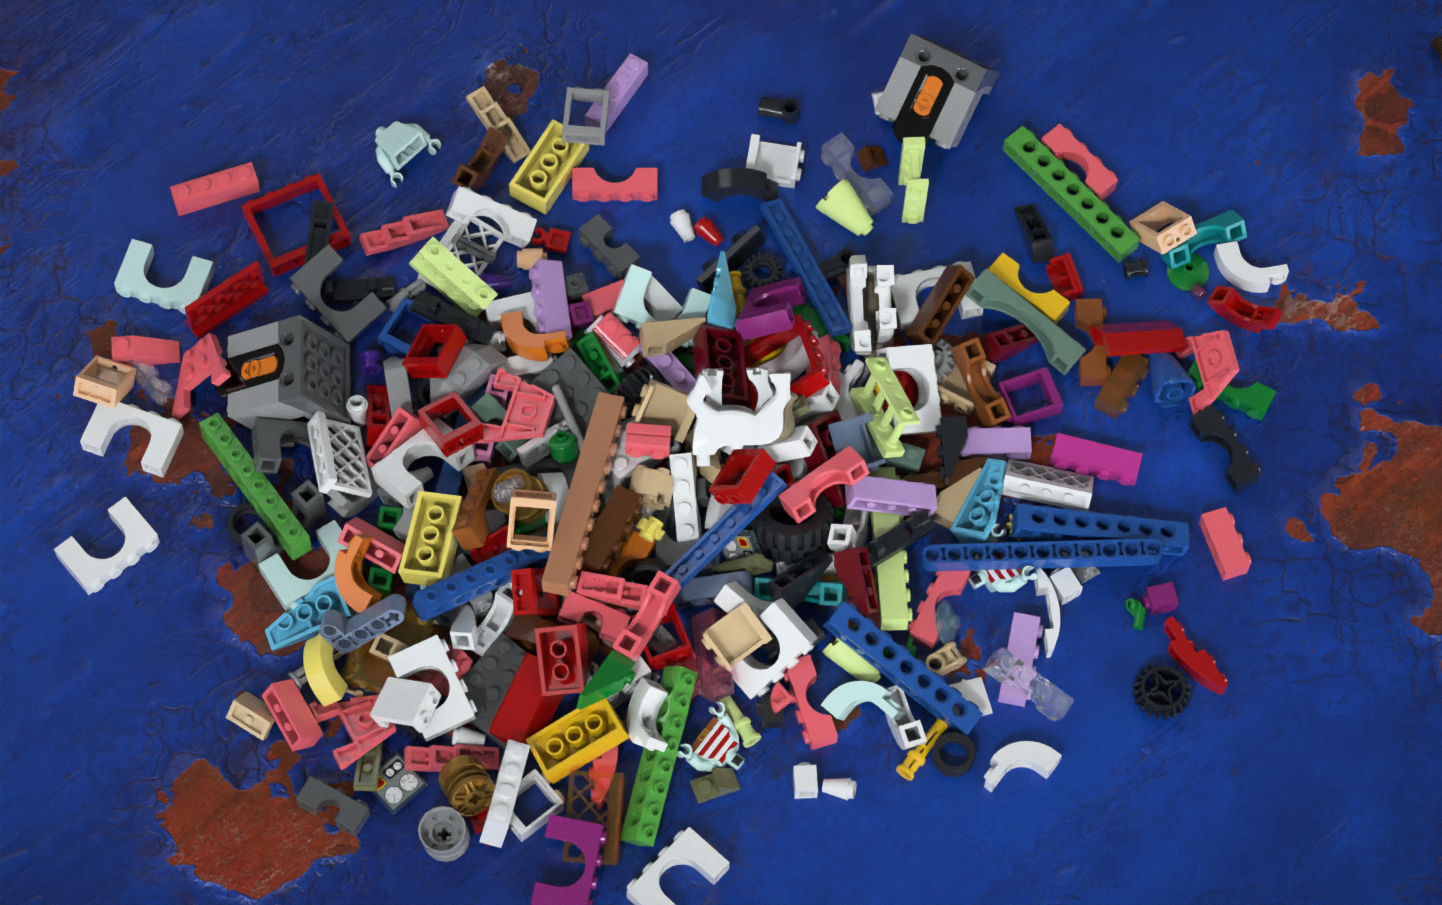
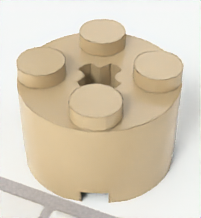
[628,465,674,510]

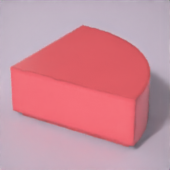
[770,682,793,714]

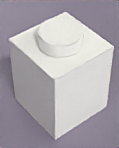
[1049,568,1083,605]
[793,762,818,799]

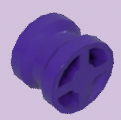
[360,351,382,375]

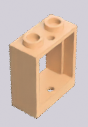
[1129,201,1197,255]
[73,355,137,409]
[507,489,557,553]

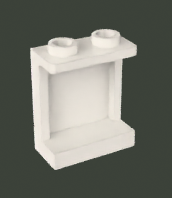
[746,134,805,188]
[370,677,441,733]

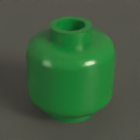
[549,431,579,464]

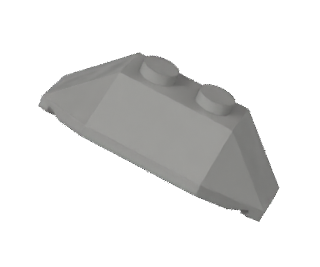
[430,344,508,420]

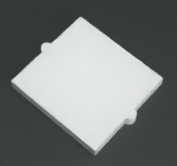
[948,677,993,716]

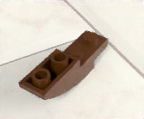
[902,456,987,496]

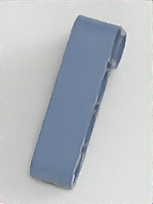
[673,571,755,609]
[319,594,407,653]

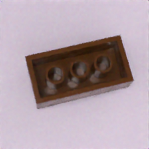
[582,485,643,576]

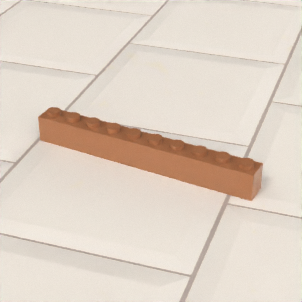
[542,392,628,597]

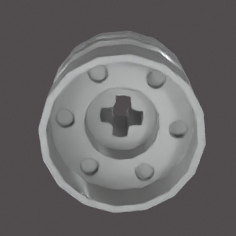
[418,806,470,862]

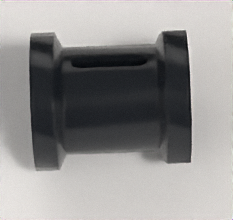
[1123,258,1148,281]

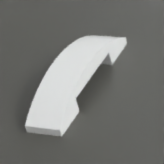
[1034,569,1060,658]

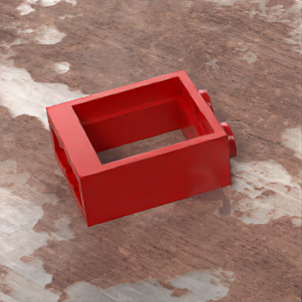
[402,324,467,378]
[417,391,484,458]
[709,448,776,505]
[511,568,559,616]
[631,602,692,671]

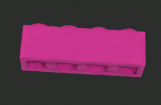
[1050,433,1143,486]

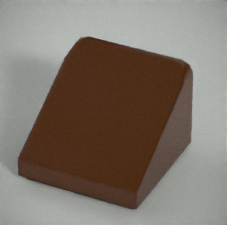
[857,146,888,171]

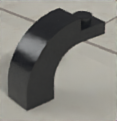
[701,168,778,202]

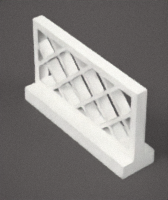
[417,217,504,289]
[307,411,372,498]
[1002,459,1094,511]

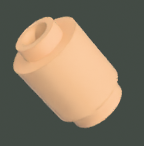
[517,248,547,270]

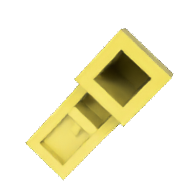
[303,633,348,707]

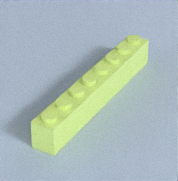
[868,467,912,631]

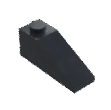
[1014,204,1054,264]
[767,548,833,608]

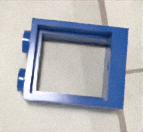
[377,297,437,358]

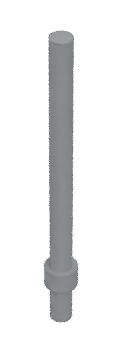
[551,385,610,506]

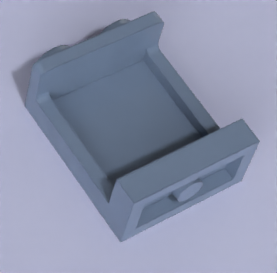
[828,412,886,472]

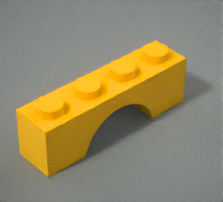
[987,253,1070,325]

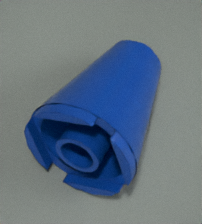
[1148,352,1196,408]

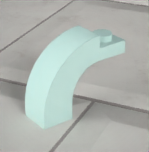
[821,681,904,721]

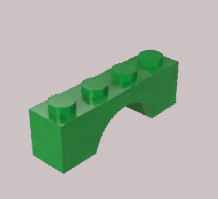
[1187,359,1276,420]
[368,506,403,599]

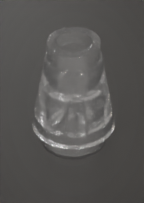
[493,475,525,503]

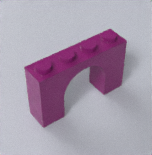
[735,277,807,341]
[531,814,608,905]

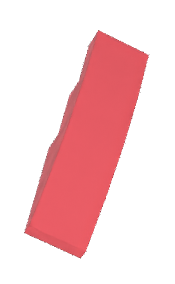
[359,209,450,256]
[576,571,668,616]
[404,744,499,772]

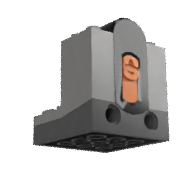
[875,33,1000,149]
[214,315,351,429]

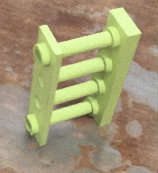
[898,137,929,224]
[409,236,498,317]
[849,357,920,458]

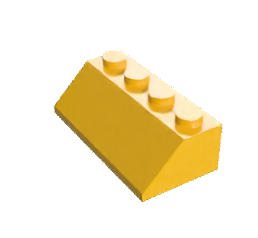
[526,698,629,784]

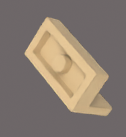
[226,692,276,741]

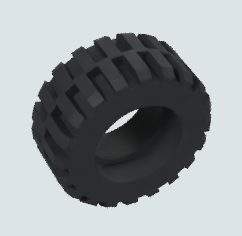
[750,486,834,565]

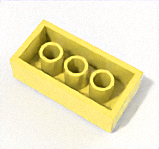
[509,120,589,215]
[398,491,464,586]

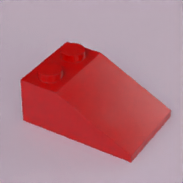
[534,622,588,696]

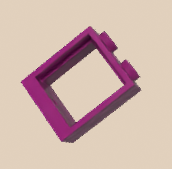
[996,367,1063,427]

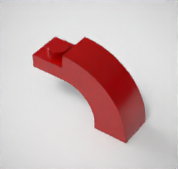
[1207,286,1282,333]

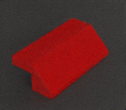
[1089,320,1188,357]
[487,653,564,755]

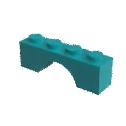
[1160,209,1247,269]
[754,575,848,606]

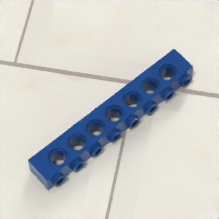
[1012,503,1189,556]
[412,529,557,622]
[822,601,983,735]

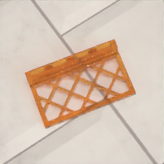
[563,770,626,866]

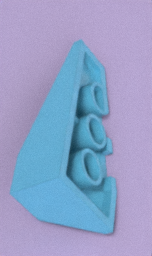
[707,251,737,331]
[950,458,1007,544]
[265,575,358,651]

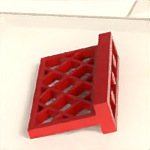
[184,261,269,340]

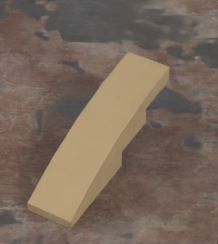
[466,86,531,163]

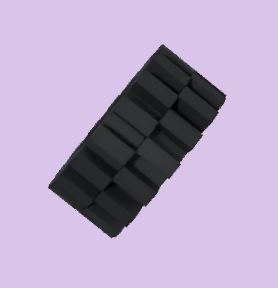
[743,252,782,290]

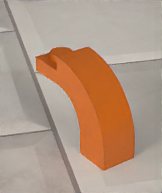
[501,311,570,361]
[335,534,383,613]

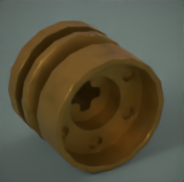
[491,468,550,524]
[438,755,495,816]

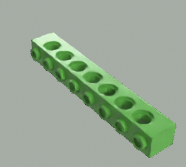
[1003,126,1140,263]
[199,413,312,560]
[620,666,698,847]

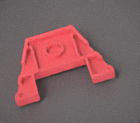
[1175,330,1240,415]
[172,333,231,419]
[475,367,556,444]
[309,695,396,770]

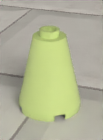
[815,178,874,236]
[822,624,882,683]

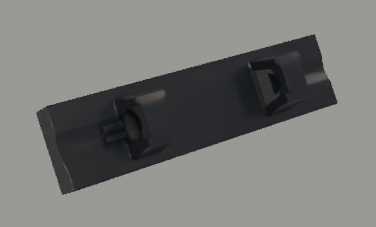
[304,200,334,289]
[696,225,766,294]
[320,277,395,305]
[410,291,497,345]
[864,510,936,569]

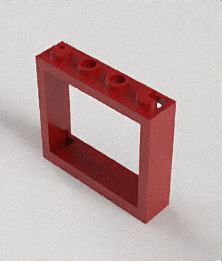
[241,173,352,277]
[744,314,830,410]

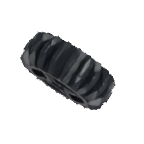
[614,365,664,419]
[1132,661,1192,721]

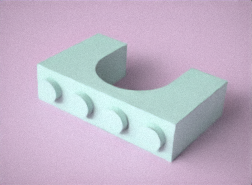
[114,239,215,314]
[612,264,711,348]
[258,520,363,613]

